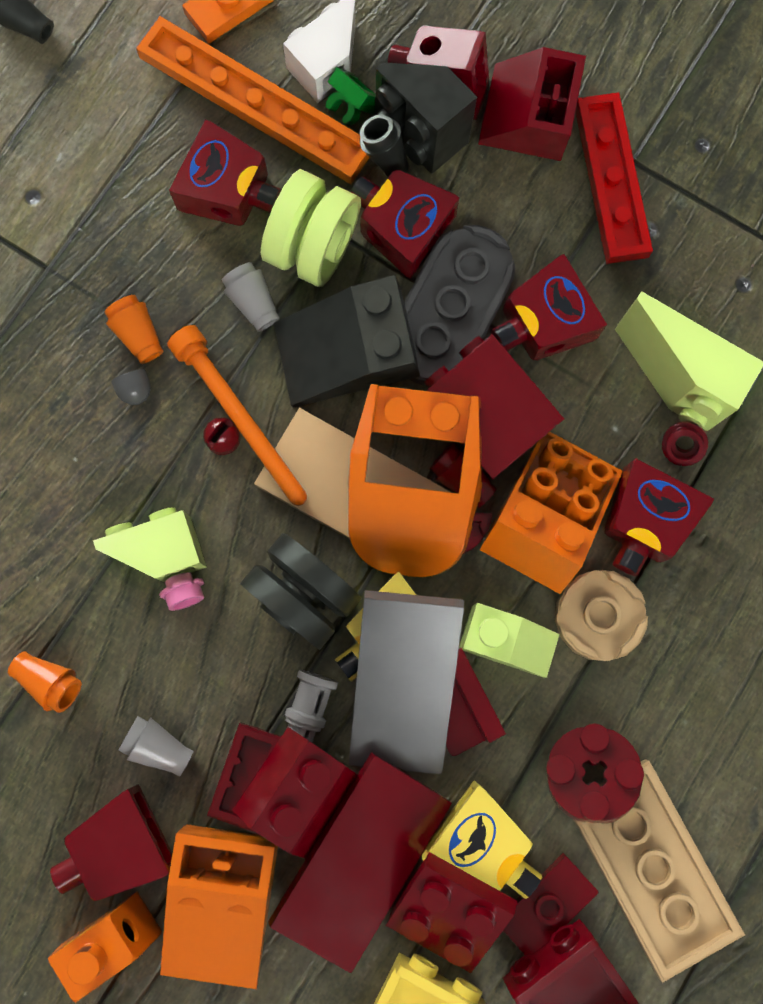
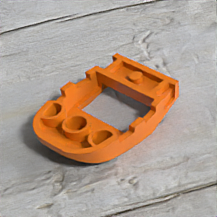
[347,384,482,577]

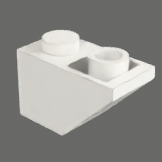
[283,0,355,103]

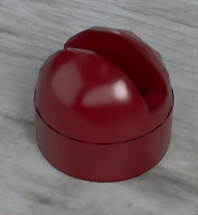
[203,418,241,455]

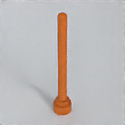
[167,325,307,506]

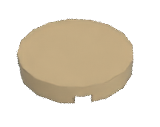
[555,570,648,661]

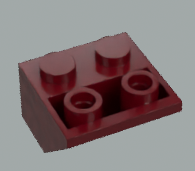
[478,47,586,161]

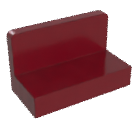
[446,648,506,756]

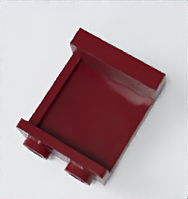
[424,334,564,479]
[502,919,639,1004]

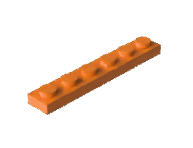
[136,16,370,185]

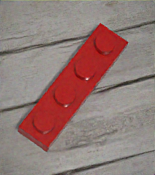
[575,92,653,264]

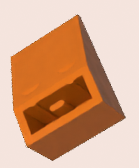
[480,432,623,594]
[160,824,278,989]

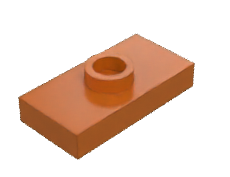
[182,0,274,44]

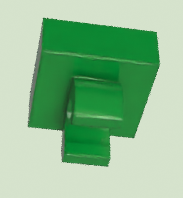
[325,67,375,126]

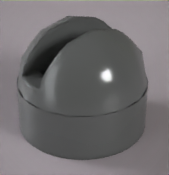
[111,369,151,405]

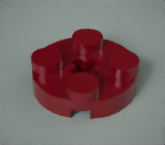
[546,723,644,824]

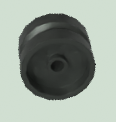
[240,533,362,650]

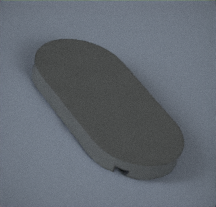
[404,225,515,386]

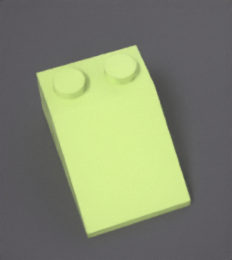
[615,291,763,431]

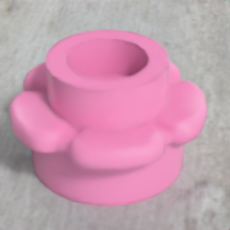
[159,572,204,611]

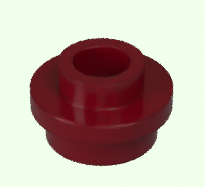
[662,421,708,466]

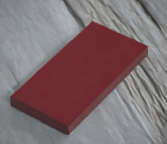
[268,752,452,973]

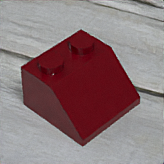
[232,727,357,859]

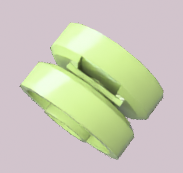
[260,169,361,287]

